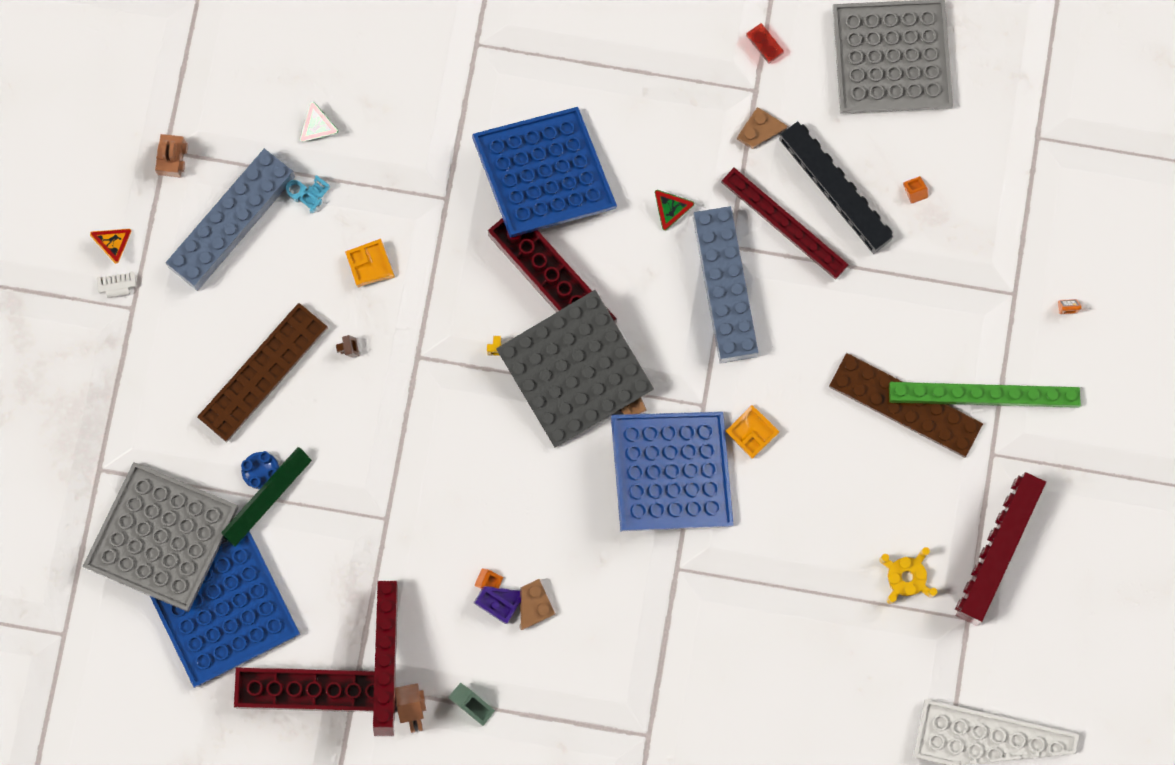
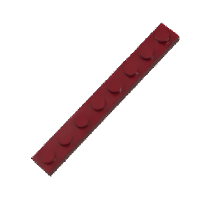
[721,167,849,280]

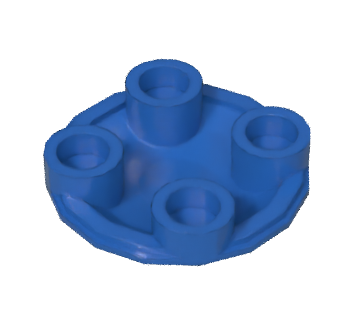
[241,451,279,489]

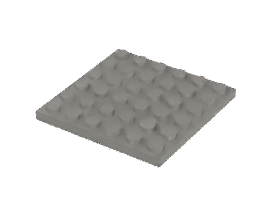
[832,0,953,114]
[82,462,239,612]

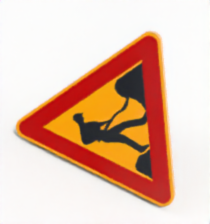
[90,229,132,264]

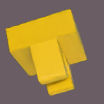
[487,336,501,356]

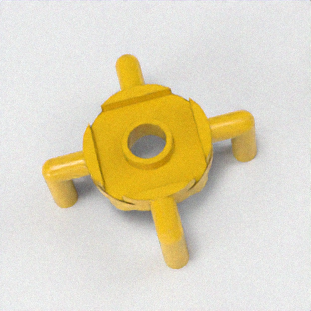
[879,547,937,604]

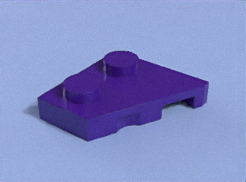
[473,586,521,624]

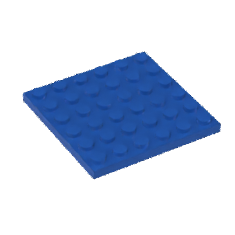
[472,106,617,238]
[611,412,734,532]
[150,531,301,688]

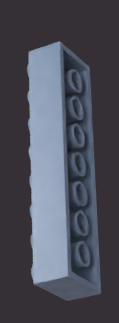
[165,148,295,291]
[693,206,758,364]

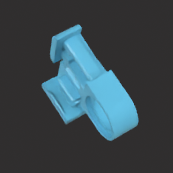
[286,175,330,213]

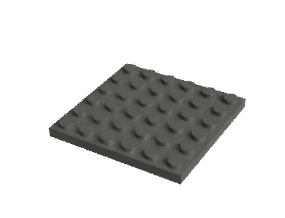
[496,289,654,448]

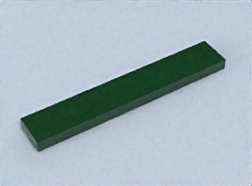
[221,447,312,547]

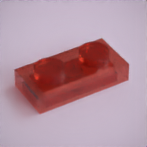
[746,23,784,64]

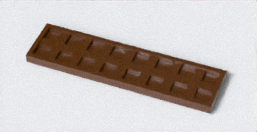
[197,303,328,443]
[829,352,983,458]

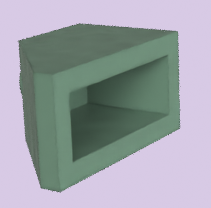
[448,682,495,726]

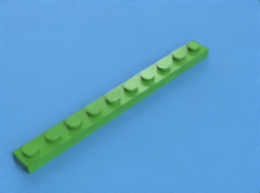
[889,382,1081,408]

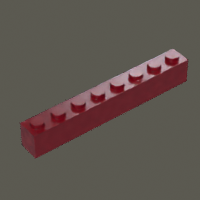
[373,581,398,736]

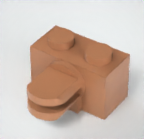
[155,134,188,178]
[395,683,426,733]

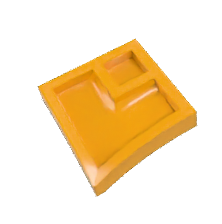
[345,239,395,287]
[725,405,779,459]

